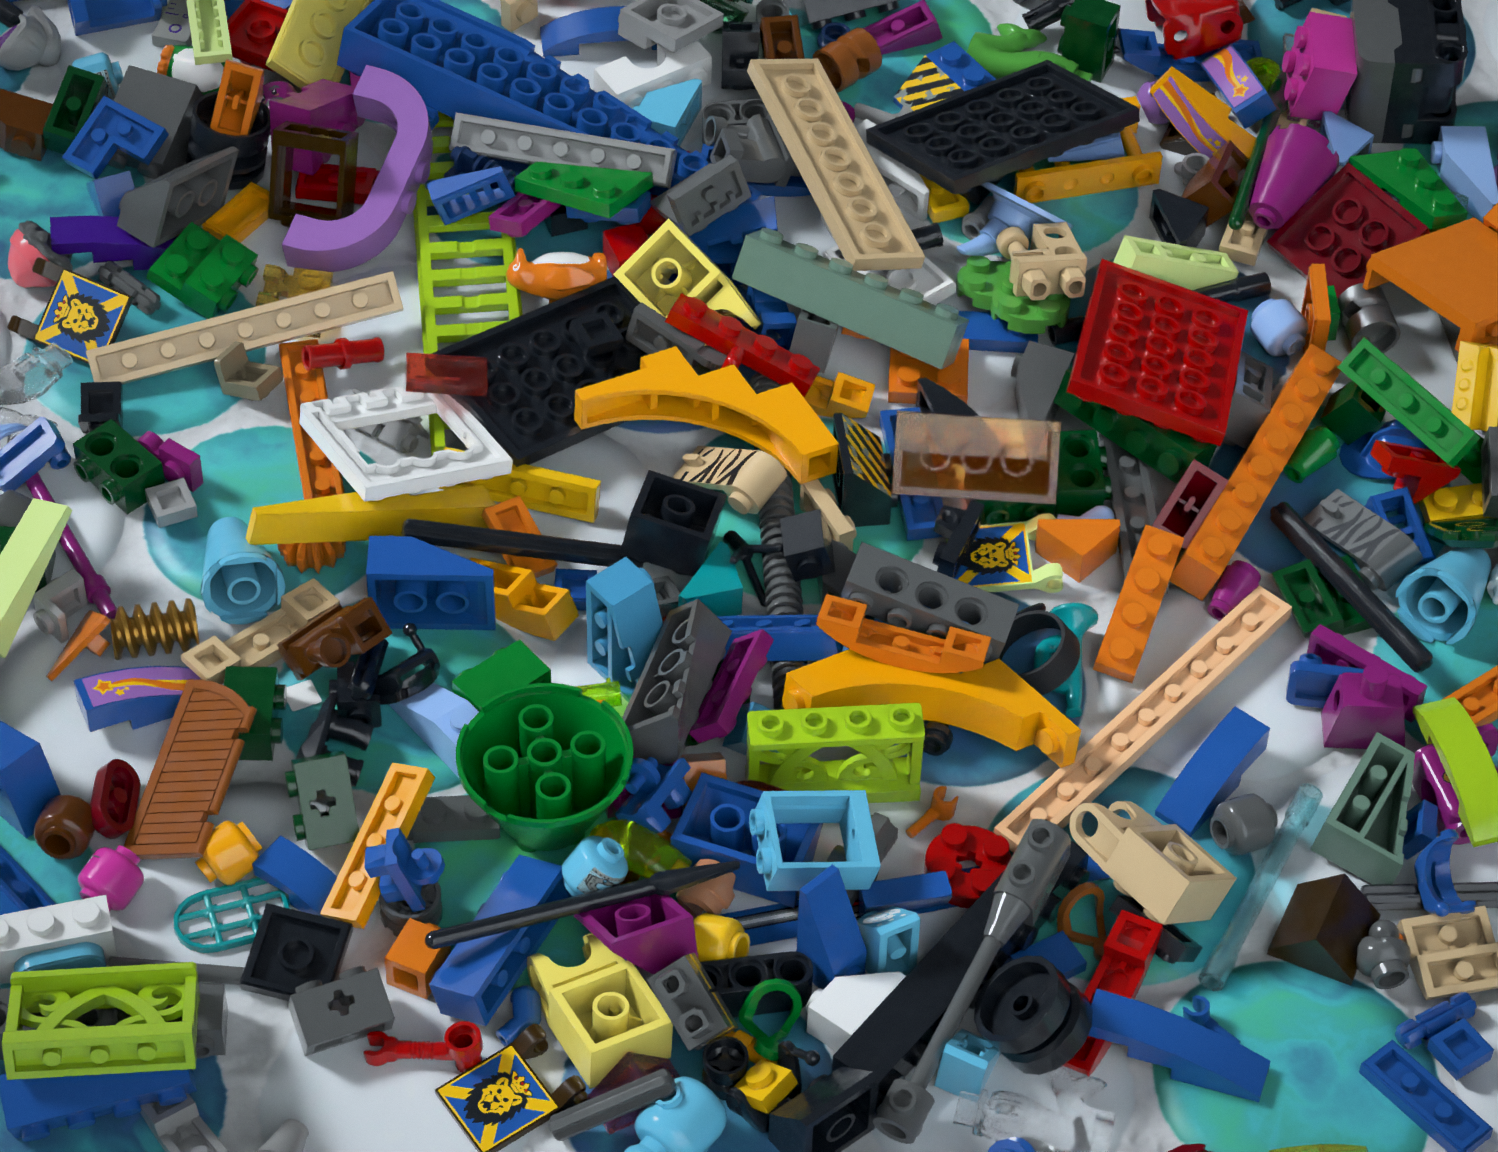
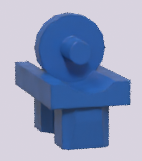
[615,757,692,836]
[364,828,445,912]

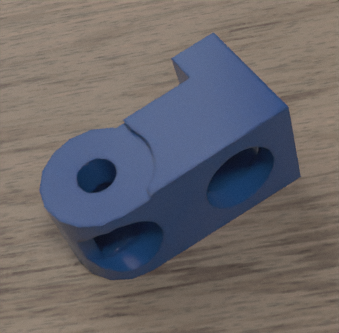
[746,286,797,351]

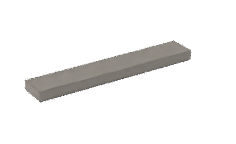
[449,112,677,189]

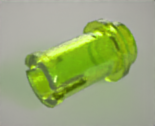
[574,678,622,708]

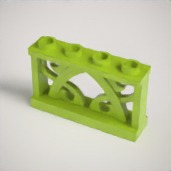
[745,703,925,803]
[2,962,200,1080]

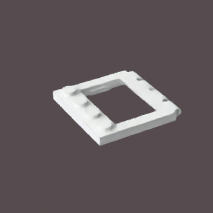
[299,380,513,502]

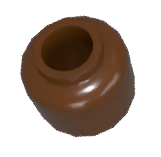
[34,794,96,860]

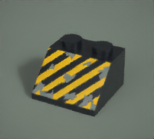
[832,413,898,527]

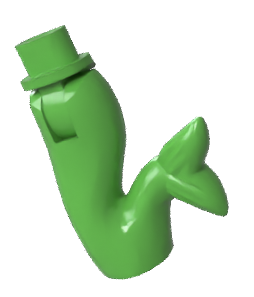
[967,23,1093,82]

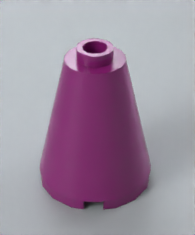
[1249,123,1339,229]

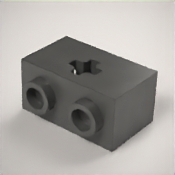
[288,966,395,1056]

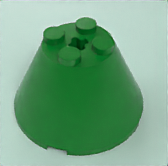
[456,683,633,852]

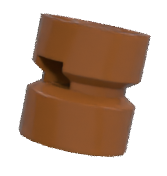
[813,27,882,93]

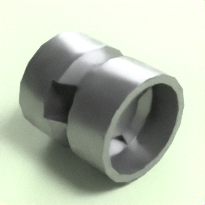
[1337,283,1401,353]

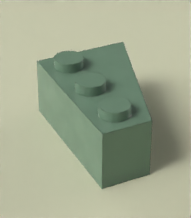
[1310,732,1415,885]

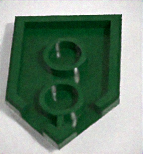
[1423,517,1498,548]

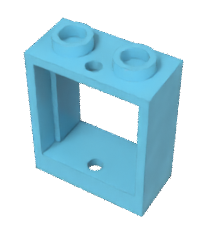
[749,790,881,891]

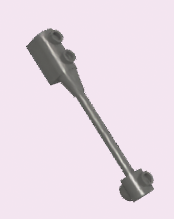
[873,819,1071,1144]

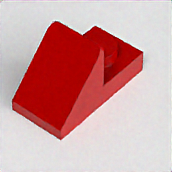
[1370,440,1461,504]

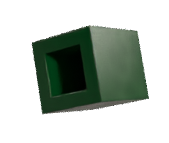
[1320,381,1386,445]

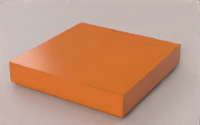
[1301,264,1331,354]

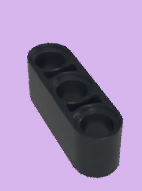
[700,951,813,1018]

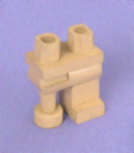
[996,222,1087,300]

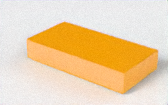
[202,182,269,243]

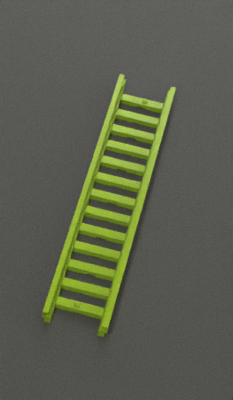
[413,111,523,457]

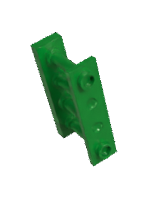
[1337,337,1484,484]

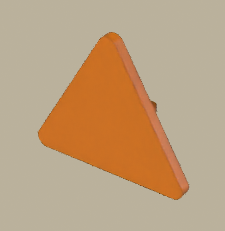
[46,610,110,681]

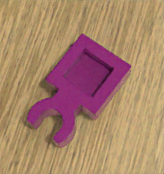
[137,431,204,492]

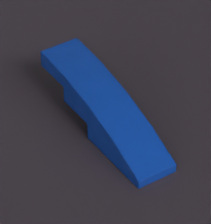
[1088,989,1271,1102]

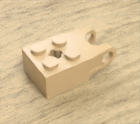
[1069,801,1237,925]

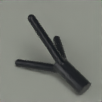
[723,530,783,607]

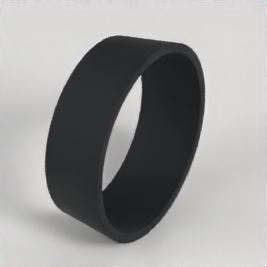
[998,610,1080,695]

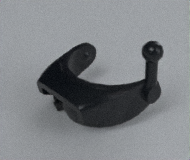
[373,623,440,705]
[726,1041,820,1133]

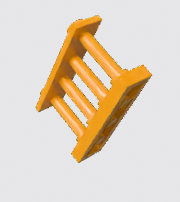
[1014,96,1163,203]

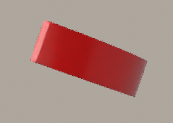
[1062,909,1163,1076]

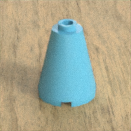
[201,517,286,625]
[1395,547,1492,645]

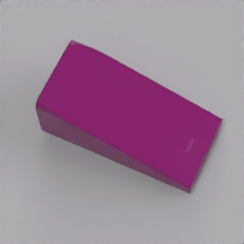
[862,0,943,55]

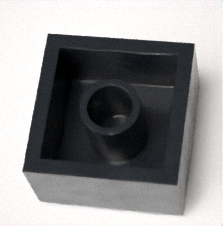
[620,470,727,577]

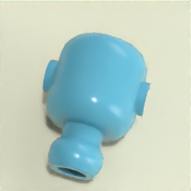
[624,1076,727,1152]

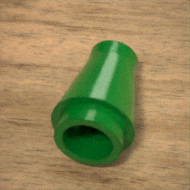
[1283,426,1340,483]

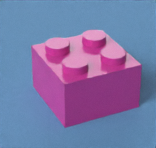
[1282,12,1358,121]

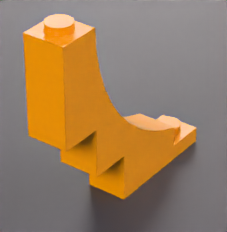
[781,649,1081,768]

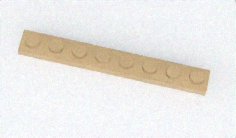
[86,271,404,384]

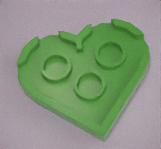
[956,256,1071,334]

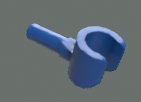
[1183,995,1241,1044]

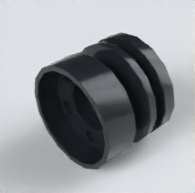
[186,91,271,190]

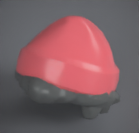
[8,220,73,288]

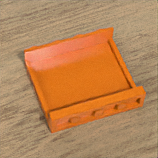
[1362,217,1498,352]

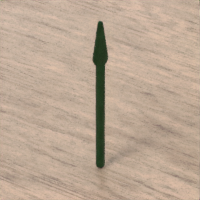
[1228,70,1288,230]

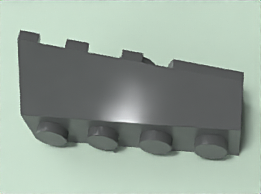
[622,599,732,765]

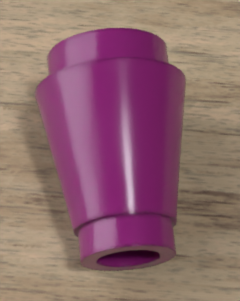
[1207,560,1261,621]

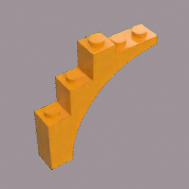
[574,346,839,485]

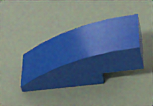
[1155,706,1270,837]

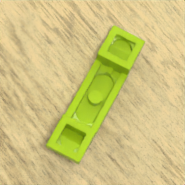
[1413,697,1498,847]

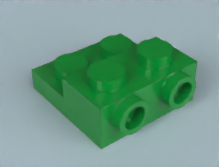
[146,222,259,319]

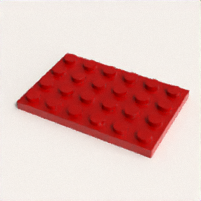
[1066,259,1248,446]

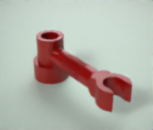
[363,1021,483,1073]

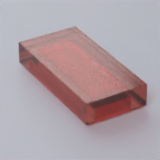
[405,353,488,397]

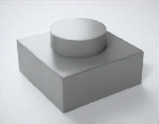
[145,478,198,528]

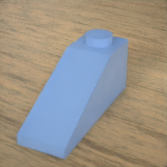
[1431,126,1498,223]
[389,683,479,778]

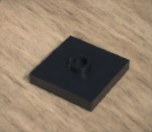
[239,903,353,1001]

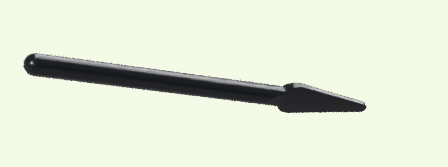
[425,861,740,949]

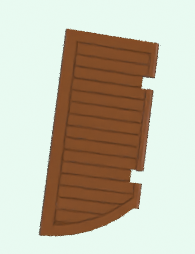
[124,679,257,860]

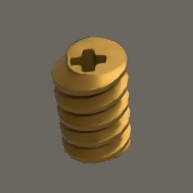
[110,598,200,660]

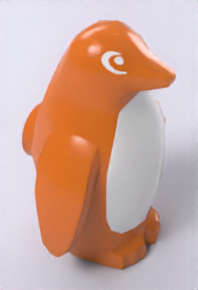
[506,248,607,304]

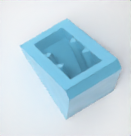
[934,1029,1001,1104]

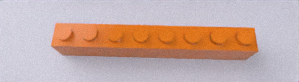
[1169,343,1342,601]

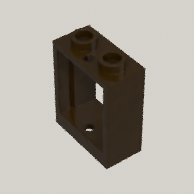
[268,121,359,227]

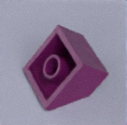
[574,894,698,975]

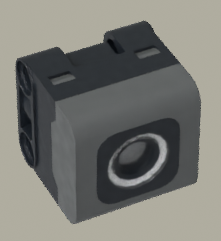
[1342,0,1468,145]

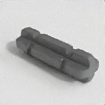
[98,261,161,315]

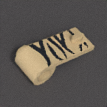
[673,446,787,514]

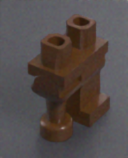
[276,597,393,680]

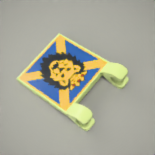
[946,513,1063,593]

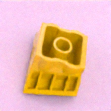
[1451,341,1498,432]

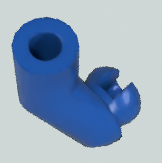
[495,985,541,1047]

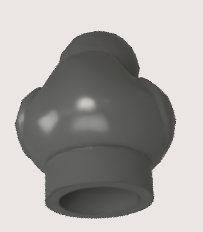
[1356,920,1411,989]

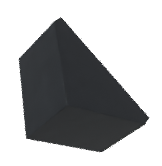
[1149,189,1209,248]

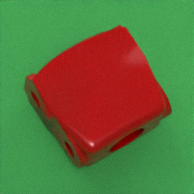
[1145,0,1244,60]

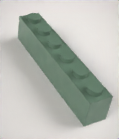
[732,228,969,370]

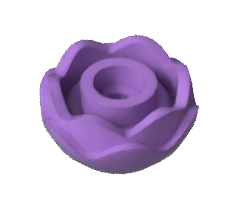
[1136,80,1168,125]

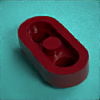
[90,759,141,839]

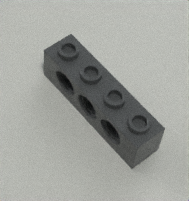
[840,542,1019,663]

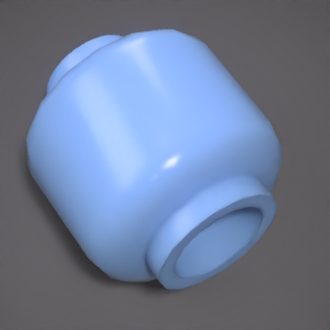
[1250,299,1308,357]

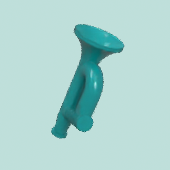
[1034,603,1098,718]

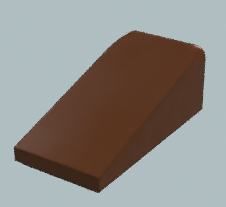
[760,15,805,59]

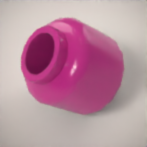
[78,845,144,912]

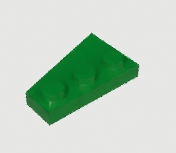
[1349,148,1468,230]
[514,162,653,219]

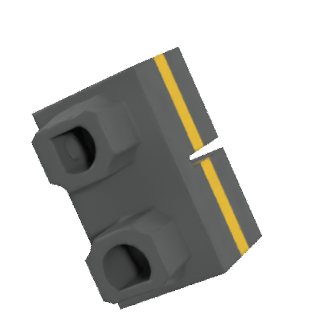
[646,953,739,1051]

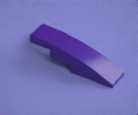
[50,216,209,271]

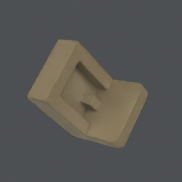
[214,341,283,401]

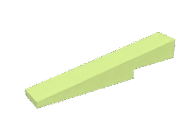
[186,0,233,65]
[0,498,72,658]

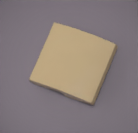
[1397,906,1498,1000]

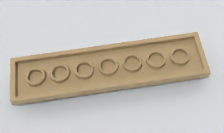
[747,58,925,271]

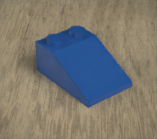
[366,535,496,630]

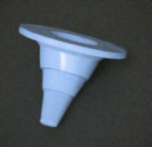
[957,182,1073,256]

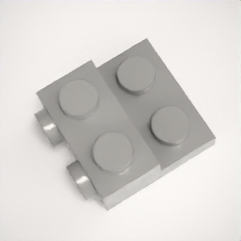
[618,0,724,53]

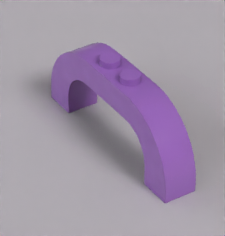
[282,65,433,273]

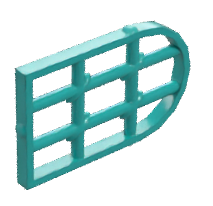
[173,877,290,953]

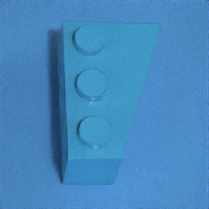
[586,557,663,703]

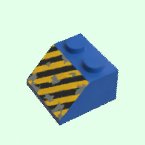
[893,41,996,111]

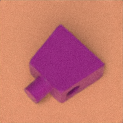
[1321,664,1405,749]

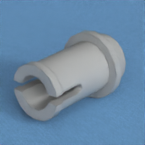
[962,196,995,240]

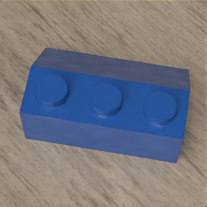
[670,773,823,908]

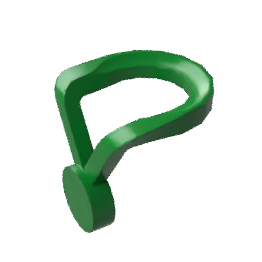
[739,978,802,1061]

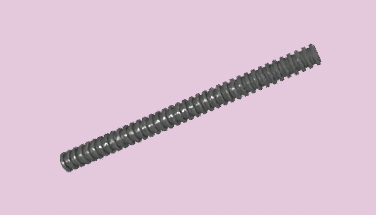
[749,373,808,710]

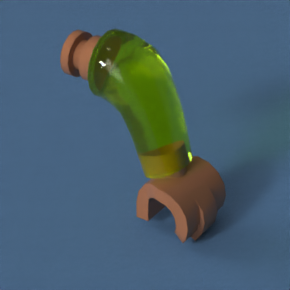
[589,819,736,920]

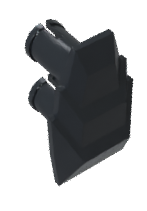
[296,692,374,787]

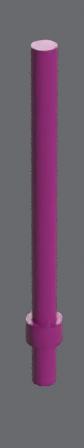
[25,472,117,623]

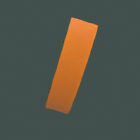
[816,594,991,673]

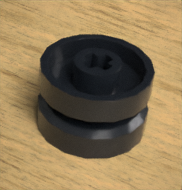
[974,955,1093,1075]

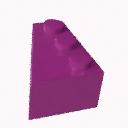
[269,79,365,175]

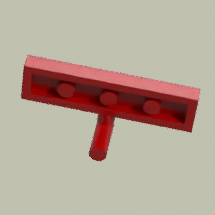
[665,293,821,397]

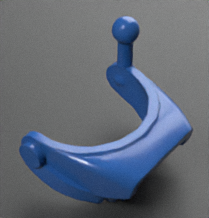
[1414,829,1477,917]

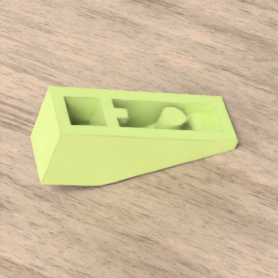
[1113,235,1239,290]

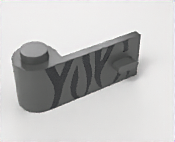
[1303,489,1423,591]

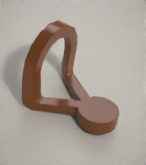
[1057,882,1108,962]

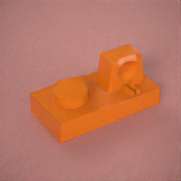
[481,496,558,578]

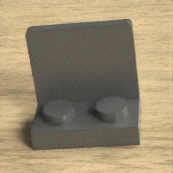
[650,155,752,237]

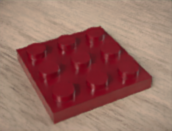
[1266,162,1430,299]

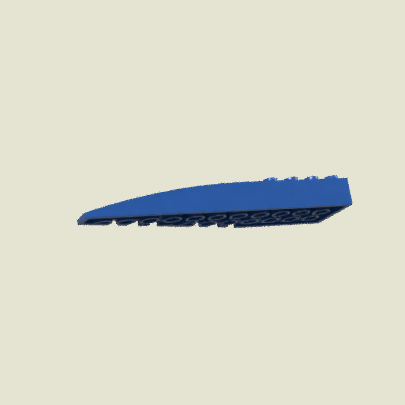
[337,0,762,205]

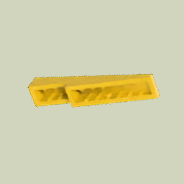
[245,484,496,545]

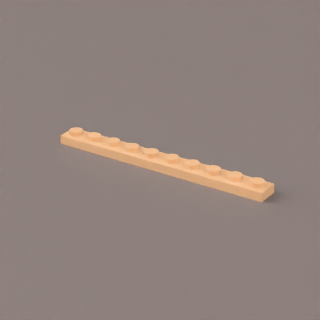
[994,585,1292,853]

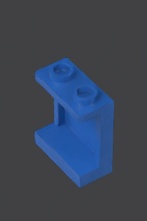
[67,0,167,36]

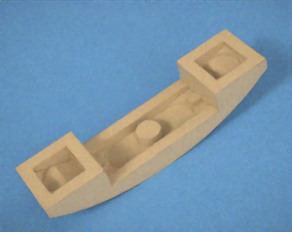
[181,578,340,684]

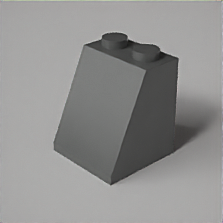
[108,65,203,179]

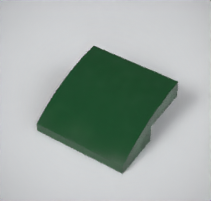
[1272,555,1372,638]

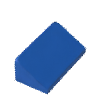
[858,871,952,918]

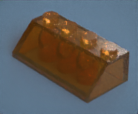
[892,410,1061,504]

